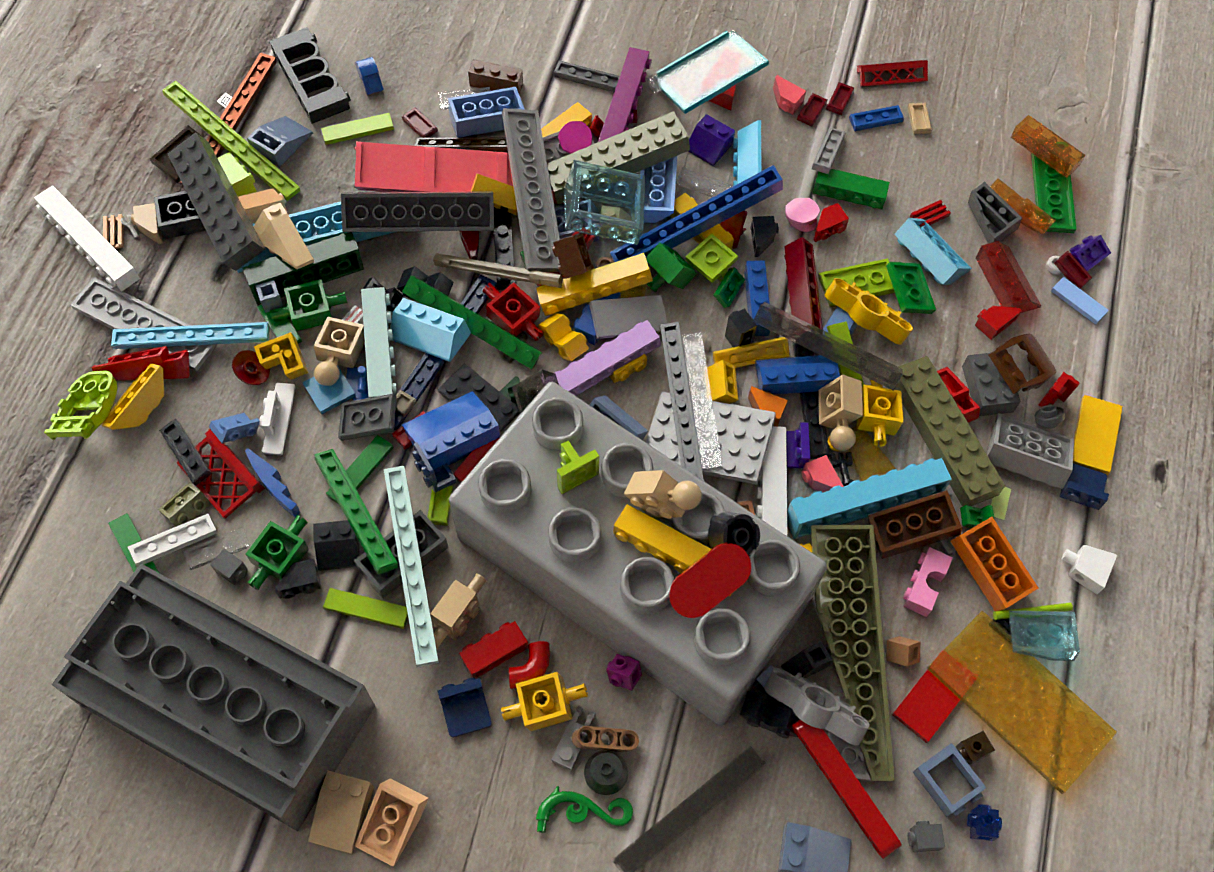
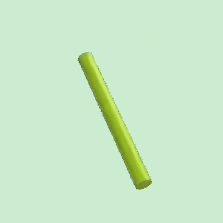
[993,602,1073,620]

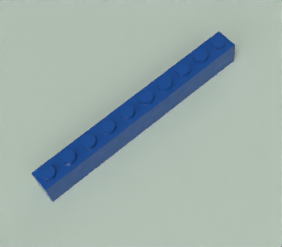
[610,165,783,262]

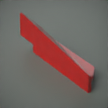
[91,346,190,381]

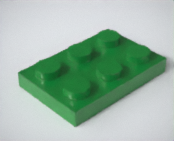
[886,262,936,314]

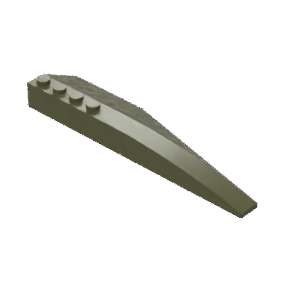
[811,525,894,781]

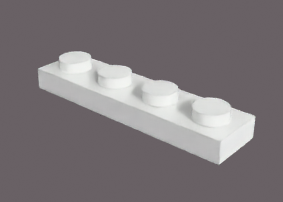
[128,514,217,567]

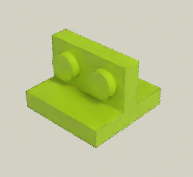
[685,233,738,283]
[557,440,600,494]

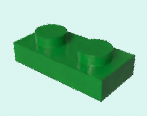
[713,267,745,308]

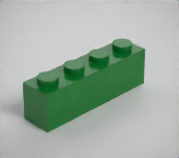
[813,169,890,209]

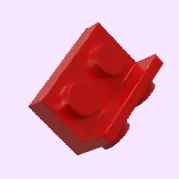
[1038,372,1080,407]

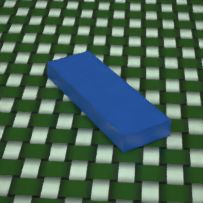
[849,105,904,131]

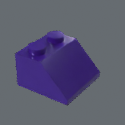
[688,114,735,166]

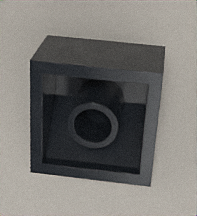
[313,520,360,571]

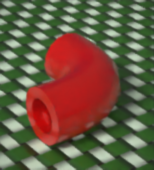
[508,641,550,689]

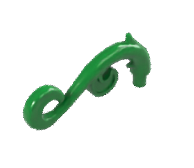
[536,786,633,833]

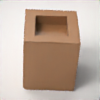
[886,636,921,666]

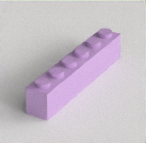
[548,320,661,396]

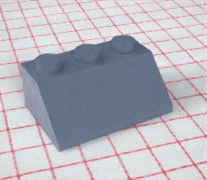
[590,395,648,440]

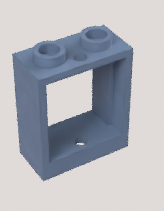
[913,743,986,817]

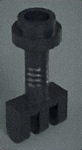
[830,452,854,486]

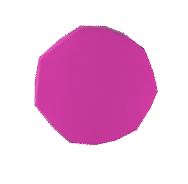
[558,121,592,154]

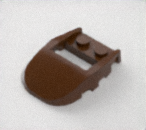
[988,333,1056,394]

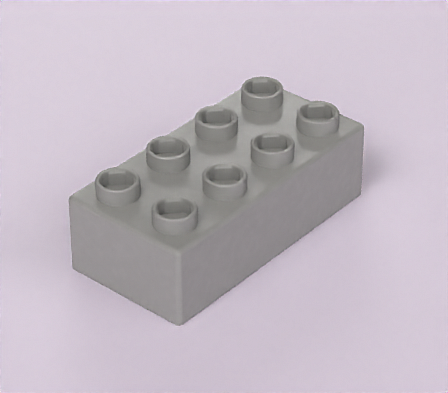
[449,382,827,726]

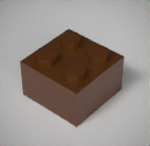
[552,232,594,279]

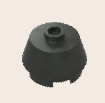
[584,750,628,795]

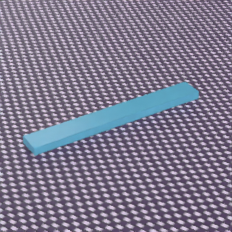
[111,322,269,349]

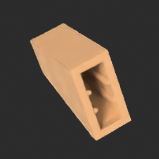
[238,188,287,224]

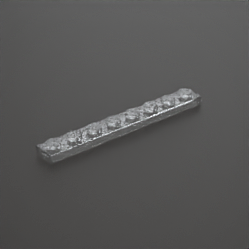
[682,332,723,473]

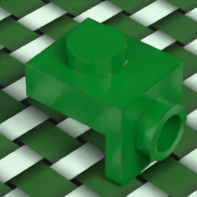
[960,505,995,528]

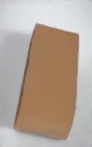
[572,726,639,752]

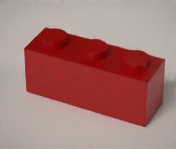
[459,621,528,679]

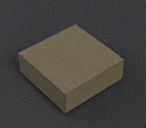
[396,390,417,417]

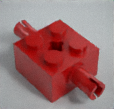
[482,282,544,341]

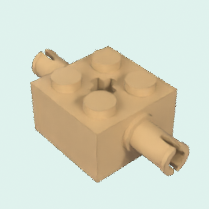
[430,573,487,650]

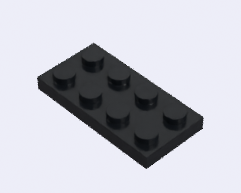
[438,363,521,433]

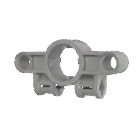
[764,668,869,745]

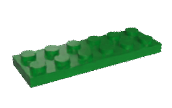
[1030,141,1076,234]

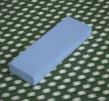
[1051,277,1109,325]

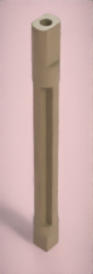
[433,253,563,288]

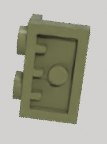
[158,482,211,527]

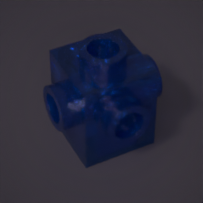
[967,804,1002,841]

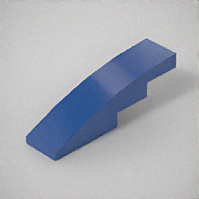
[245,448,300,518]

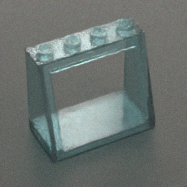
[564,160,645,245]

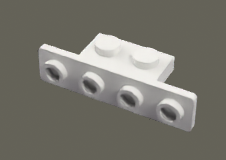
[259,383,296,455]

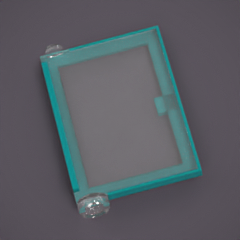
[647,29,769,114]

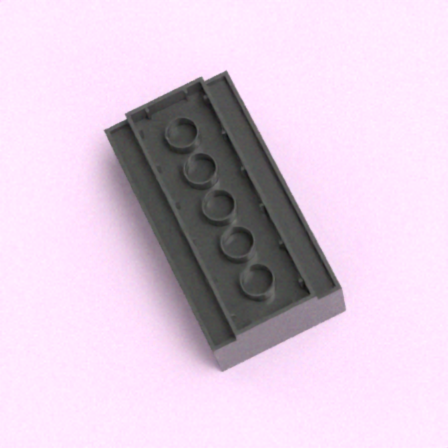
[51,563,375,832]

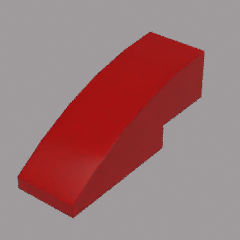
[937,367,980,423]

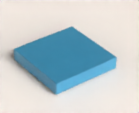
[302,366,356,415]

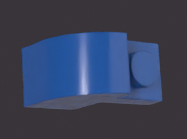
[355,57,384,95]

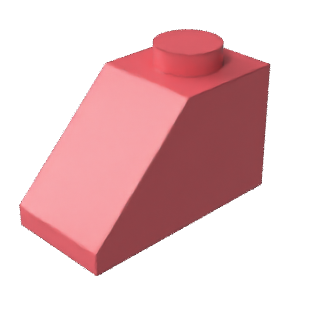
[773,75,806,115]
[802,455,844,493]

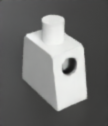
[1061,545,1117,594]

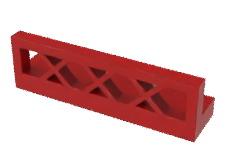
[857,60,928,86]

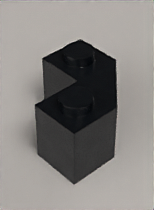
[396,266,454,299]
[740,691,800,739]

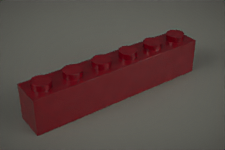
[784,237,824,345]

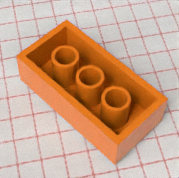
[950,517,1039,611]

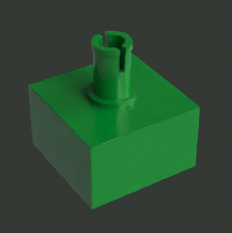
[646,242,697,292]

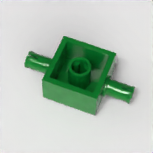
[270,279,348,331]
[245,515,309,590]

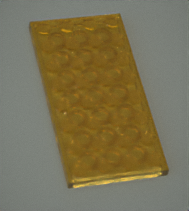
[927,611,1117,794]

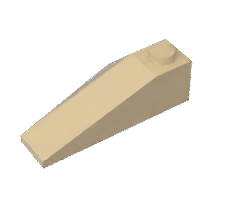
[254,203,315,269]

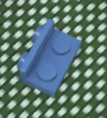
[209,413,260,443]

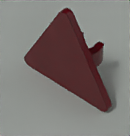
[720,211,747,249]

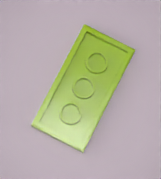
[818,258,895,307]

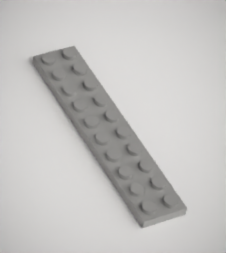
[502,108,560,272]

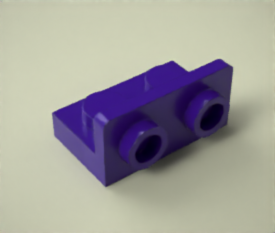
[1069,235,1111,271]
[786,422,810,468]

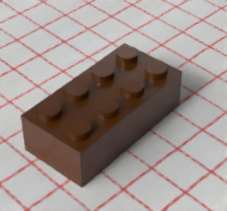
[868,490,962,559]

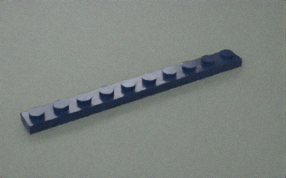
[394,275,497,430]

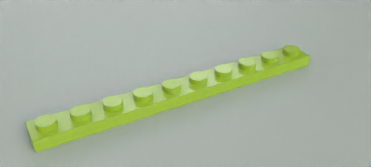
[162,81,300,201]

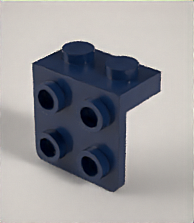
[412,442,457,493]
[1060,463,1109,510]
[437,678,492,738]

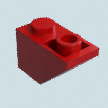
[813,203,849,242]

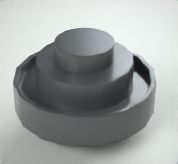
[1034,405,1065,429]

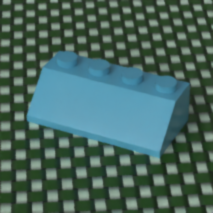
[733,120,762,186]
[894,218,972,285]
[390,298,471,362]

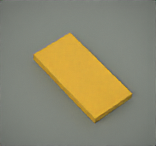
[1073,395,1123,475]

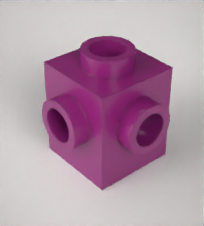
[606,654,642,691]

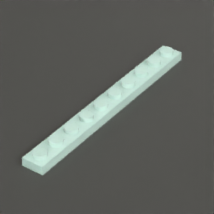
[384,466,439,668]

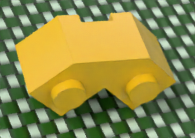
[538,313,589,361]

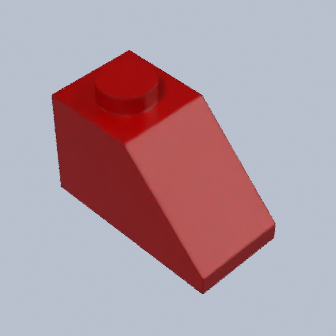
[975,306,1022,340]

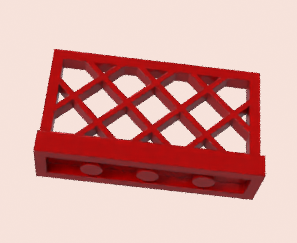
[177,429,265,519]

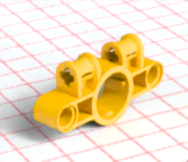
[824,278,913,345]

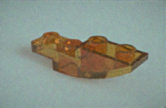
[990,178,1055,235]

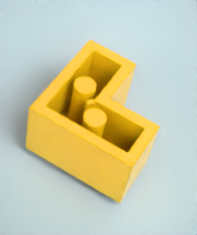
[254,332,309,380]

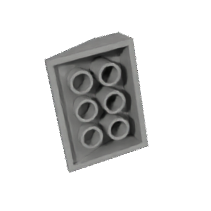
[986,413,1074,489]

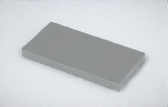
[589,295,668,339]

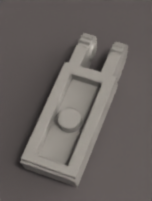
[551,706,596,770]

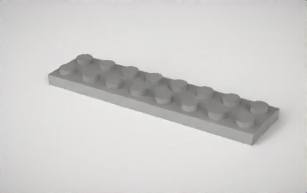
[71,277,218,372]

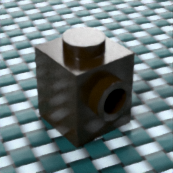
[956,730,995,765]

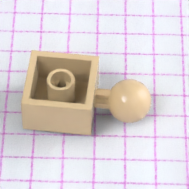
[314,317,365,386]
[819,374,863,451]
[624,470,702,519]

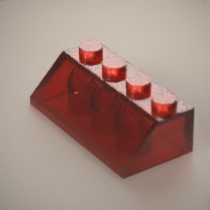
[976,241,1041,313]

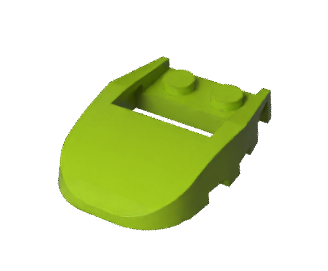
[44,371,117,440]

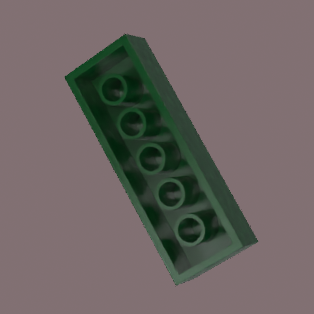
[242,232,364,306]

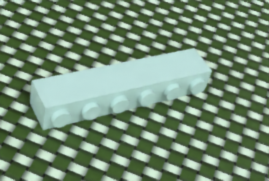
[361,287,397,398]

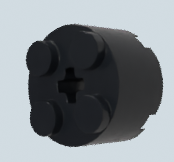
[708,511,760,556]

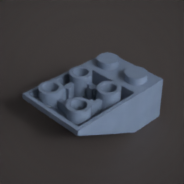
[247,116,313,168]

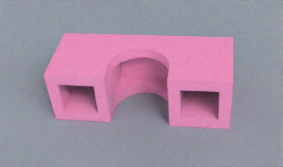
[903,547,953,617]

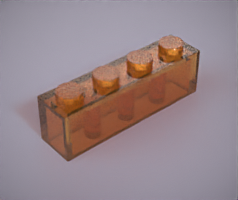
[1011,115,1085,178]

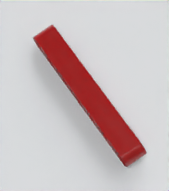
[792,719,902,859]

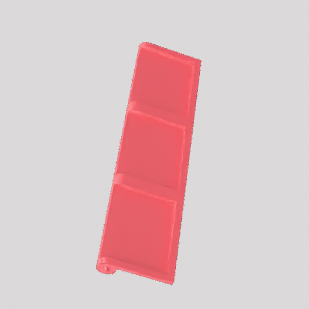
[354,142,574,204]

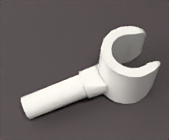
[120,215,139,239]

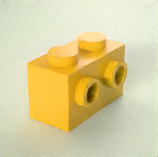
[705,360,738,404]

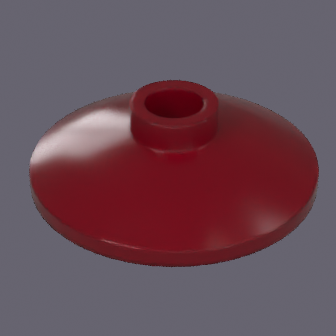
[232,350,270,385]

